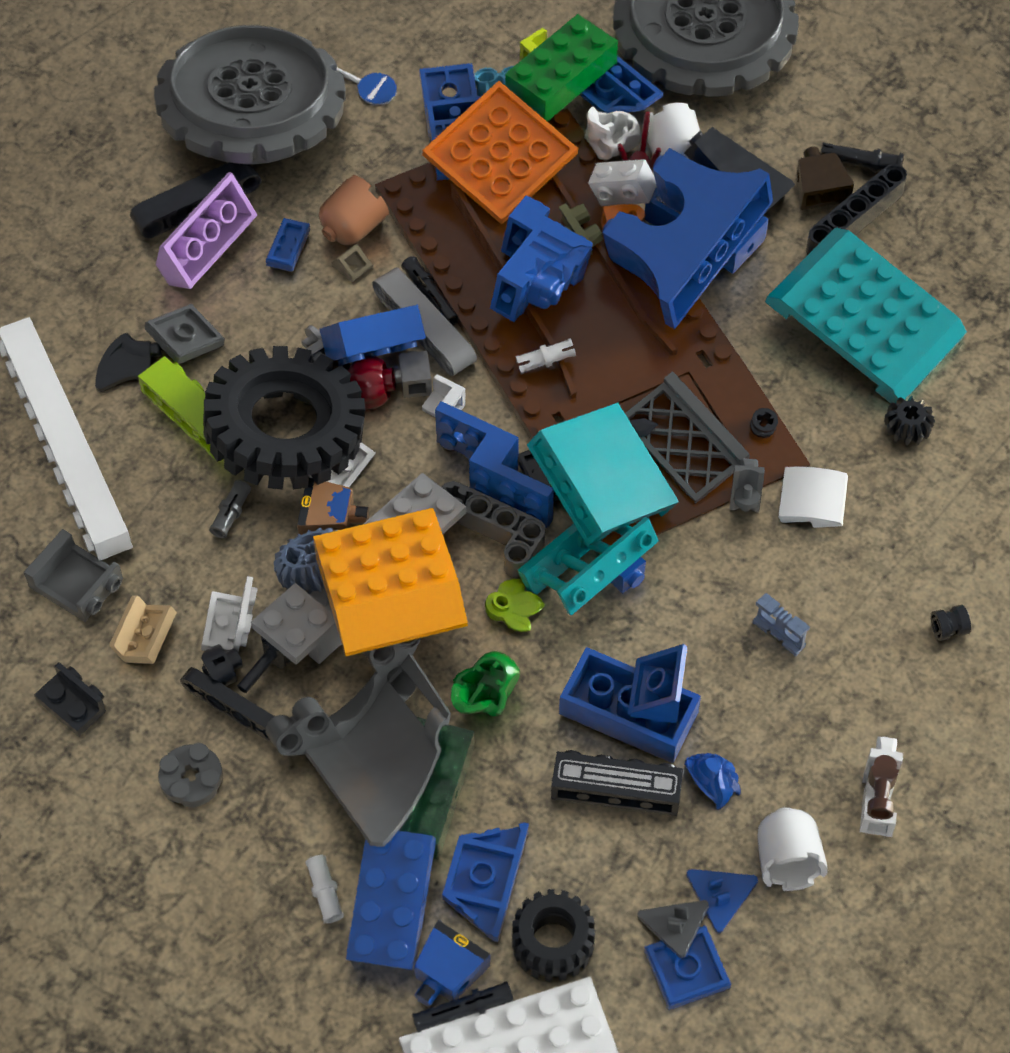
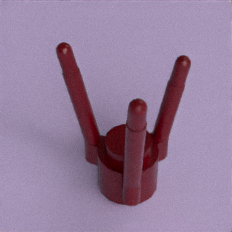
[617,111,662,173]

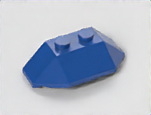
[579,56,663,114]

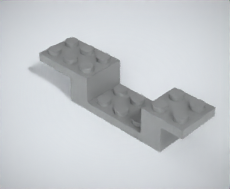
[251,473,467,664]

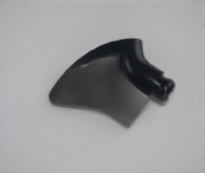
[95,333,162,392]

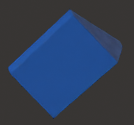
[628,644,687,723]

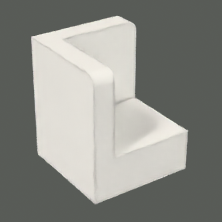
[422,374,466,417]

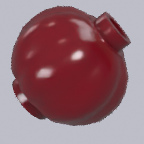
[348,355,396,410]

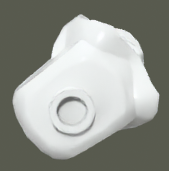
[584,107,641,160]

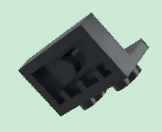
[34,662,106,737]

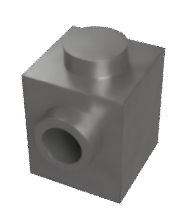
[394,351,432,398]

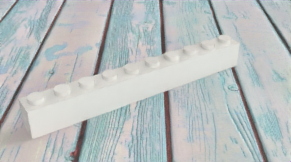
[0,317,133,561]

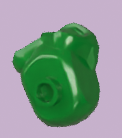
[451,651,520,717]

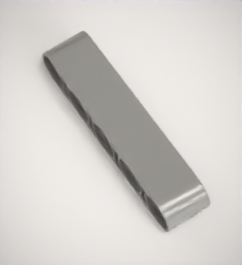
[372,267,477,376]

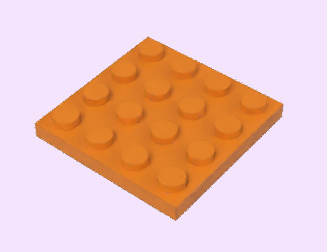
[422,81,578,225]

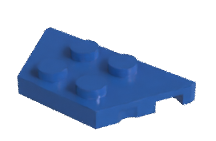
[442,822,529,942]

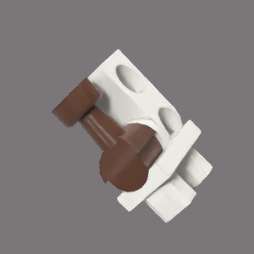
[860,736,903,837]

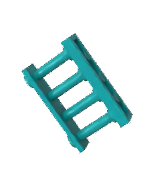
[517,517,659,616]

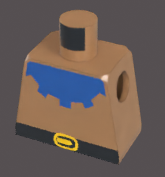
[297,477,369,535]

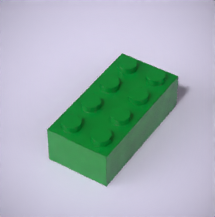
[505,14,618,122]

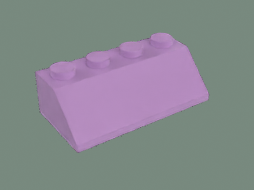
[156,172,257,289]

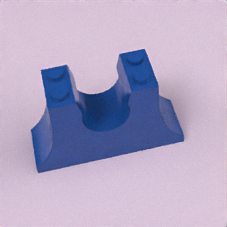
[602,148,773,329]

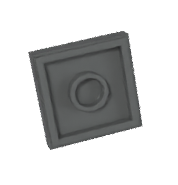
[144,304,225,364]

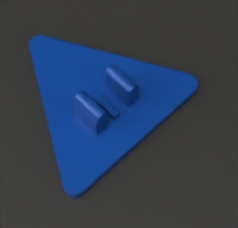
[687,869,758,933]

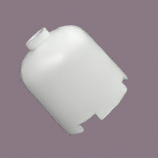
[643,103,700,159]
[757,807,828,891]

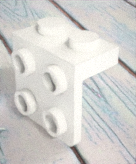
[201,576,257,652]

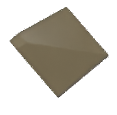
[331,244,373,282]

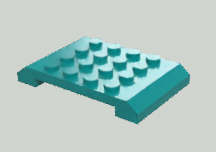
[765,228,967,403]

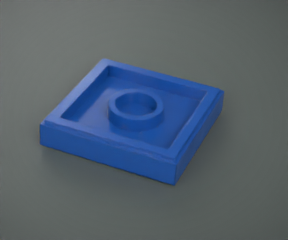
[644,925,731,1010]

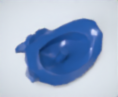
[684,753,741,810]

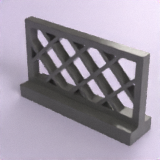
[625,371,750,503]

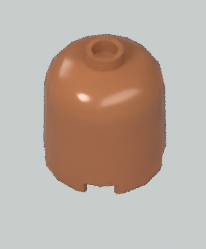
[319,175,389,246]

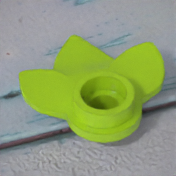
[485,579,544,632]

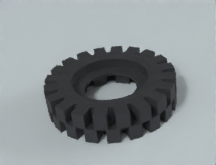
[203,346,365,490]

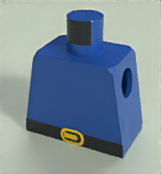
[414,920,490,1007]

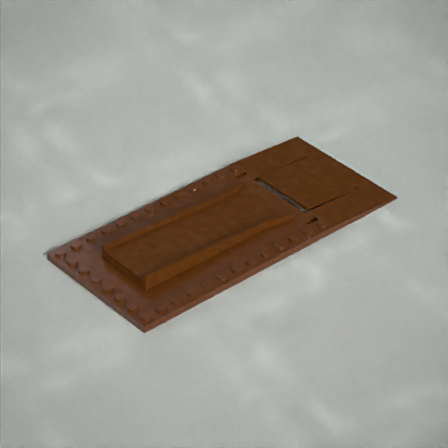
[375,108,811,545]

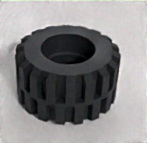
[512,889,595,982]

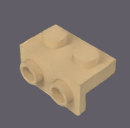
[110,596,177,664]

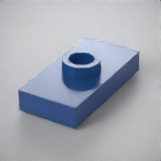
[266,218,310,272]

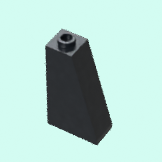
[684,127,796,214]

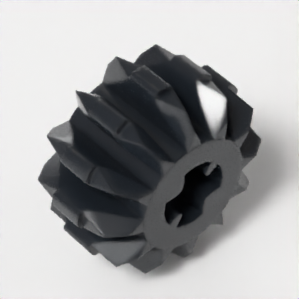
[884,396,935,446]

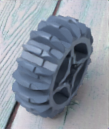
[273,528,338,594]

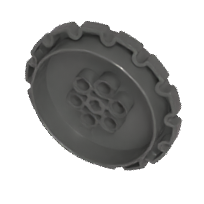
[613,0,799,97]
[154,25,346,164]

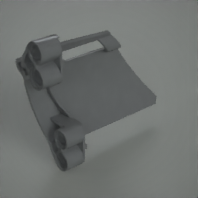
[266,638,451,847]

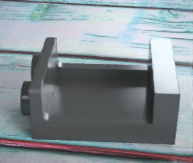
[24,529,123,622]

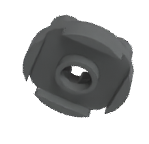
[158,743,223,807]

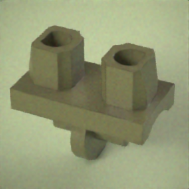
[559,203,603,255]

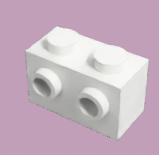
[588,159,656,206]

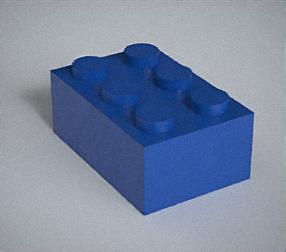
[319,304,426,366]

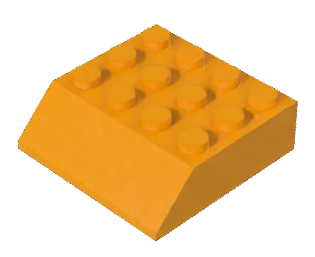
[313,508,468,656]

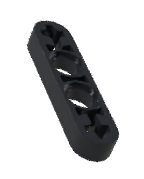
[180,667,275,742]

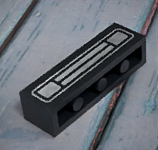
[551,750,684,816]

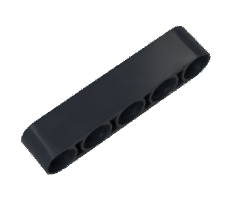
[130,162,262,239]
[806,164,907,255]

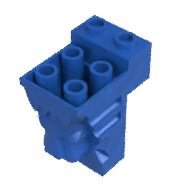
[490,195,593,322]

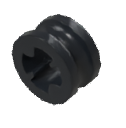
[750,408,778,438]

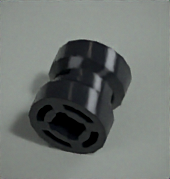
[930,605,971,641]

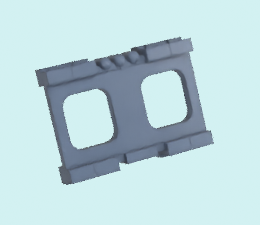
[752,593,810,657]

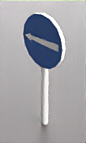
[337,68,397,106]

